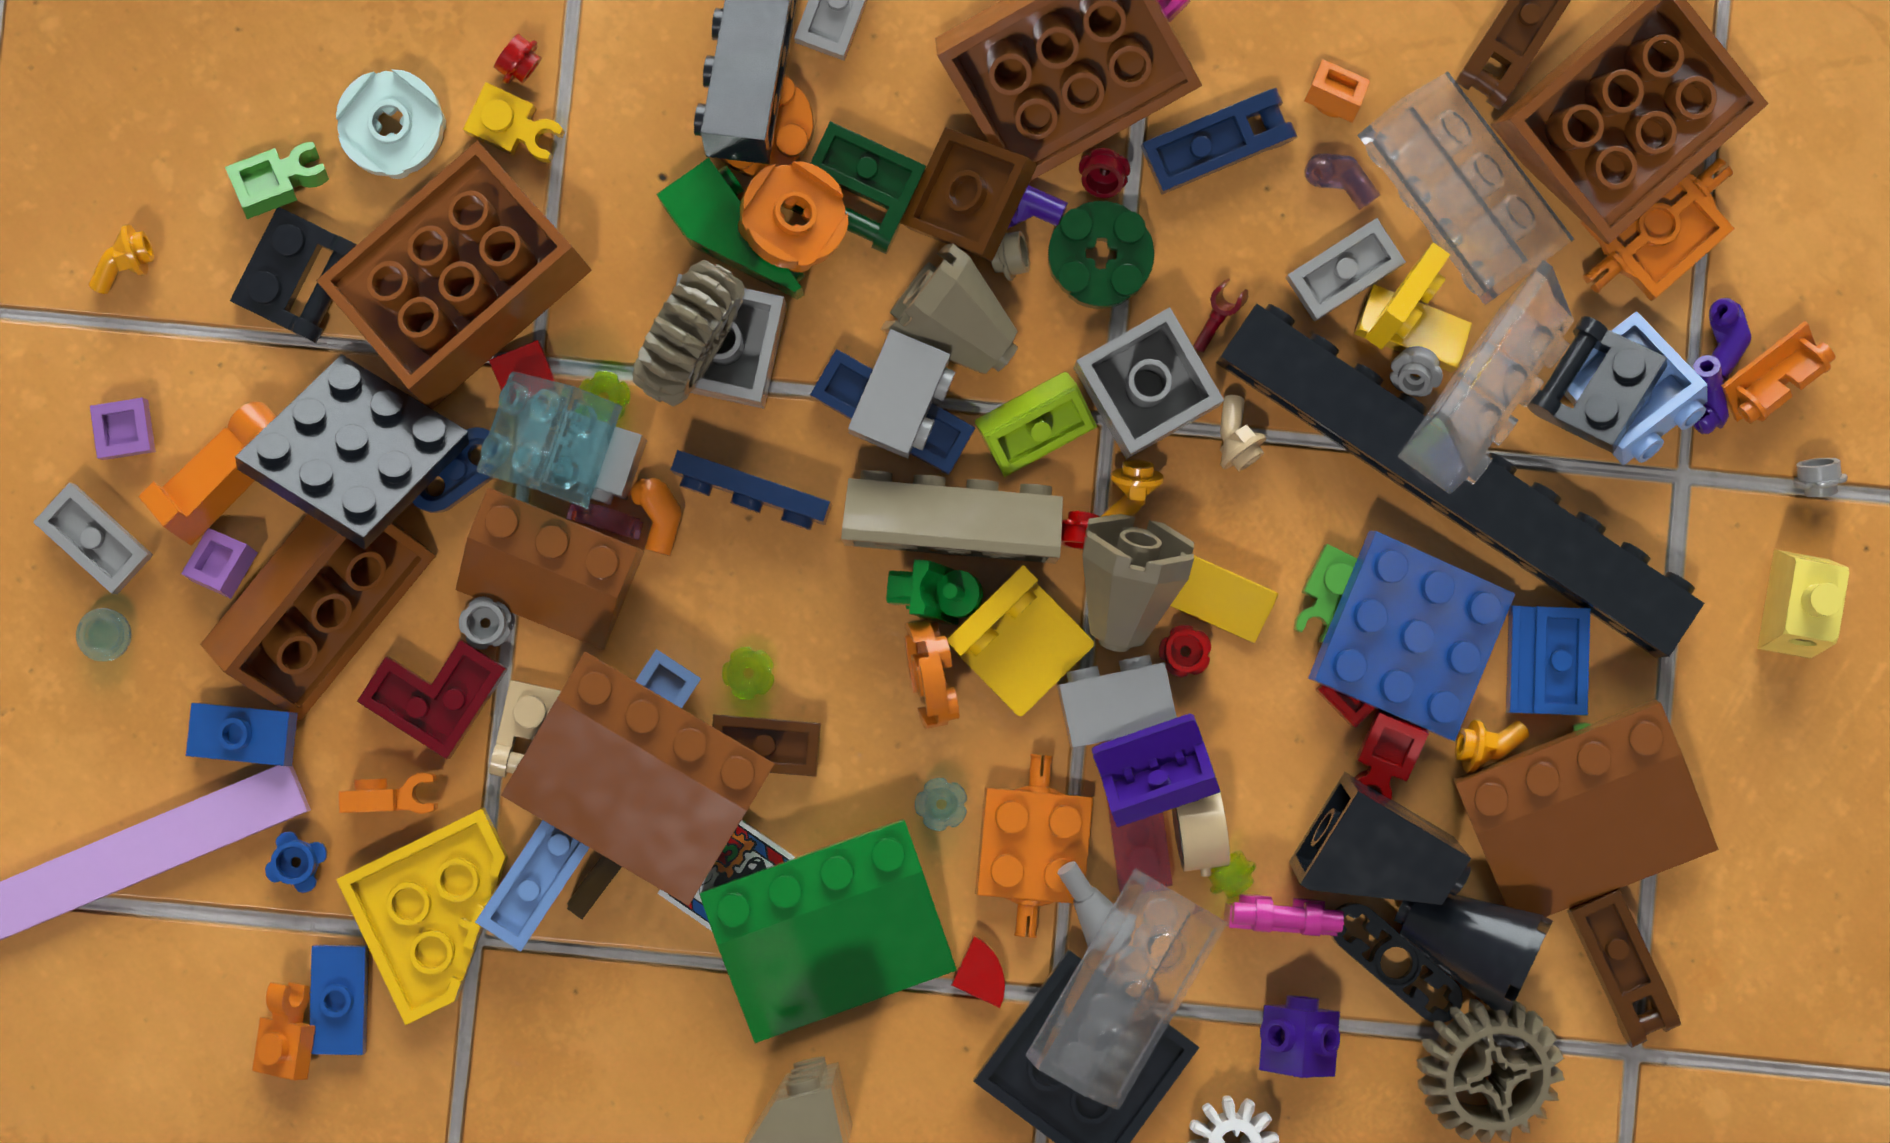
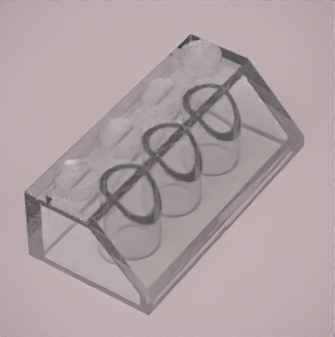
[1357,72,1575,305]
[1398,260,1574,494]
[1025,868,1228,1110]

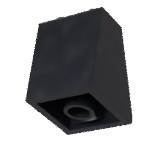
[1289,772,1471,905]

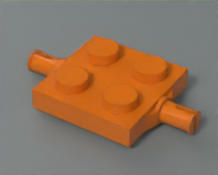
[1580,158,1735,301]
[975,754,1093,938]

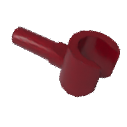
[1193,279,1248,353]

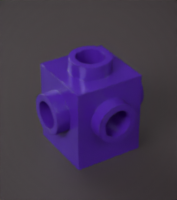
[1259,995,1340,1078]

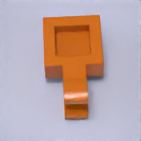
[339,772,438,814]
[252,982,315,1080]

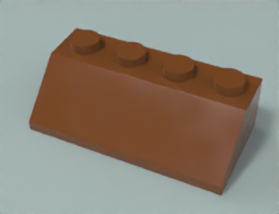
[200,514,436,721]

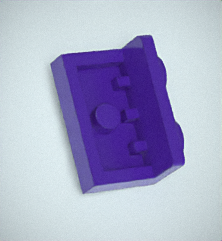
[1091,713,1221,827]

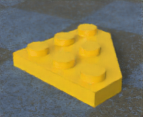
[336,808,508,1026]

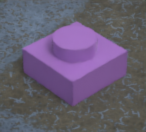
[90,397,156,460]
[181,528,258,599]

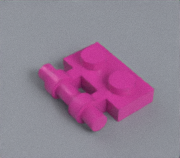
[1224,894,1344,936]

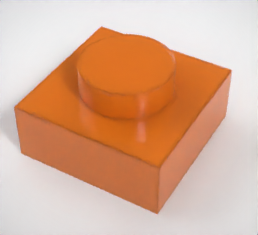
[1304,59,1370,123]

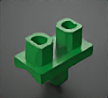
[886,560,983,625]

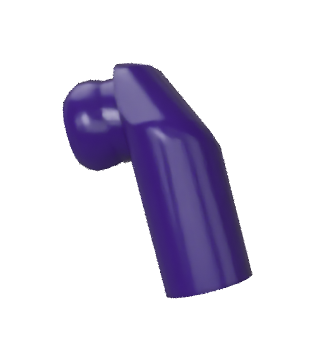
[1008,185,1068,229]
[1709,298,1752,380]
[1693,355,1729,434]

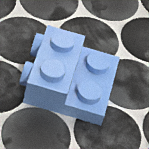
[1565,311,1707,466]

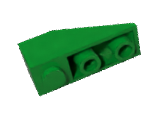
[656,158,806,300]

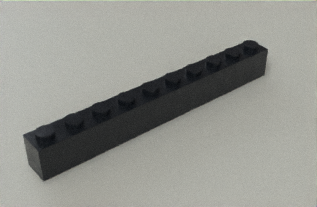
[1216,303,1705,658]

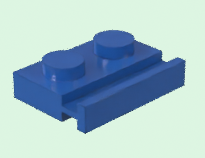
[1506,605,1591,716]

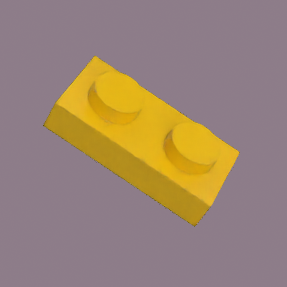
[1364,242,1451,350]

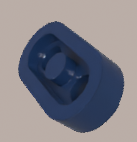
[412,427,506,513]

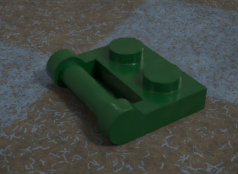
[790,121,926,254]

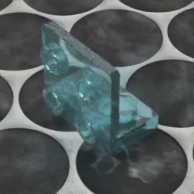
[477,372,622,508]

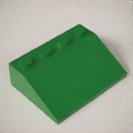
[699,819,957,1043]

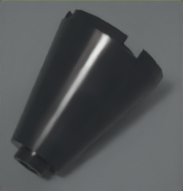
[1394,893,1553,1016]

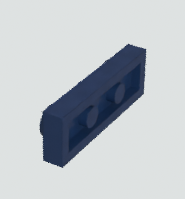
[810,349,975,475]
[670,450,832,530]

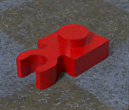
[1355,709,1429,800]

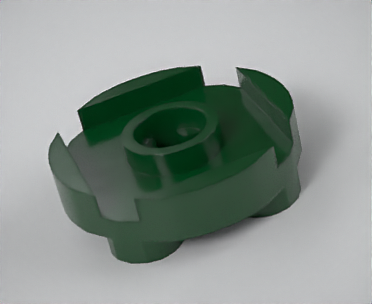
[1048,201,1154,309]

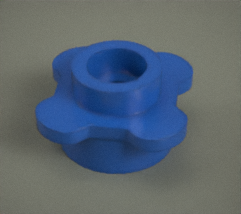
[265,831,327,893]

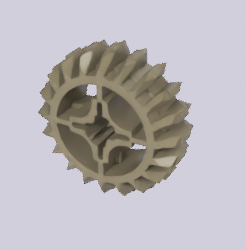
[632,260,745,407]
[1416,998,1565,1143]

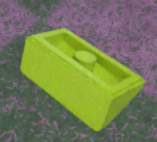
[975,372,1097,477]

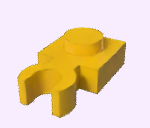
[463,82,565,163]

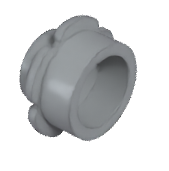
[1390,346,1443,397]
[1794,458,1848,497]
[459,597,512,649]

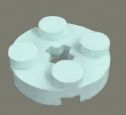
[336,69,446,179]

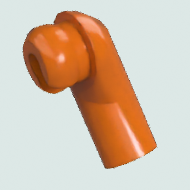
[631,478,682,556]

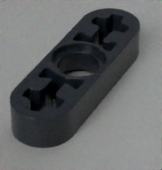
[1331,903,1463,1023]

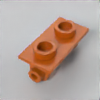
[1721,321,1836,424]

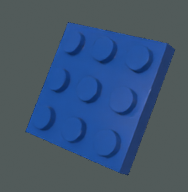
[1308,531,1515,741]

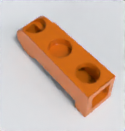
[138,401,276,546]

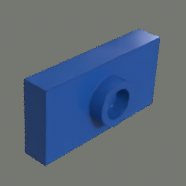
[186,703,298,766]
[310,945,369,1055]

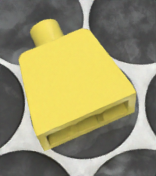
[1757,550,1849,658]

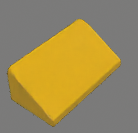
[1354,284,1472,373]
[1170,555,1279,643]

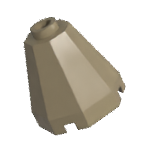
[881,244,1018,374]
[1082,514,1194,652]

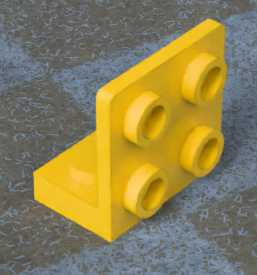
[947,565,1094,716]

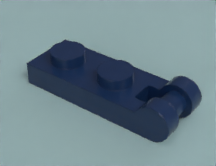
[1141,88,1298,195]

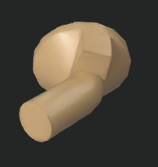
[1220,395,1267,472]

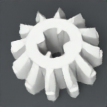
[1187,1095,1279,1143]

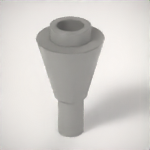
[1057,861,1135,955]

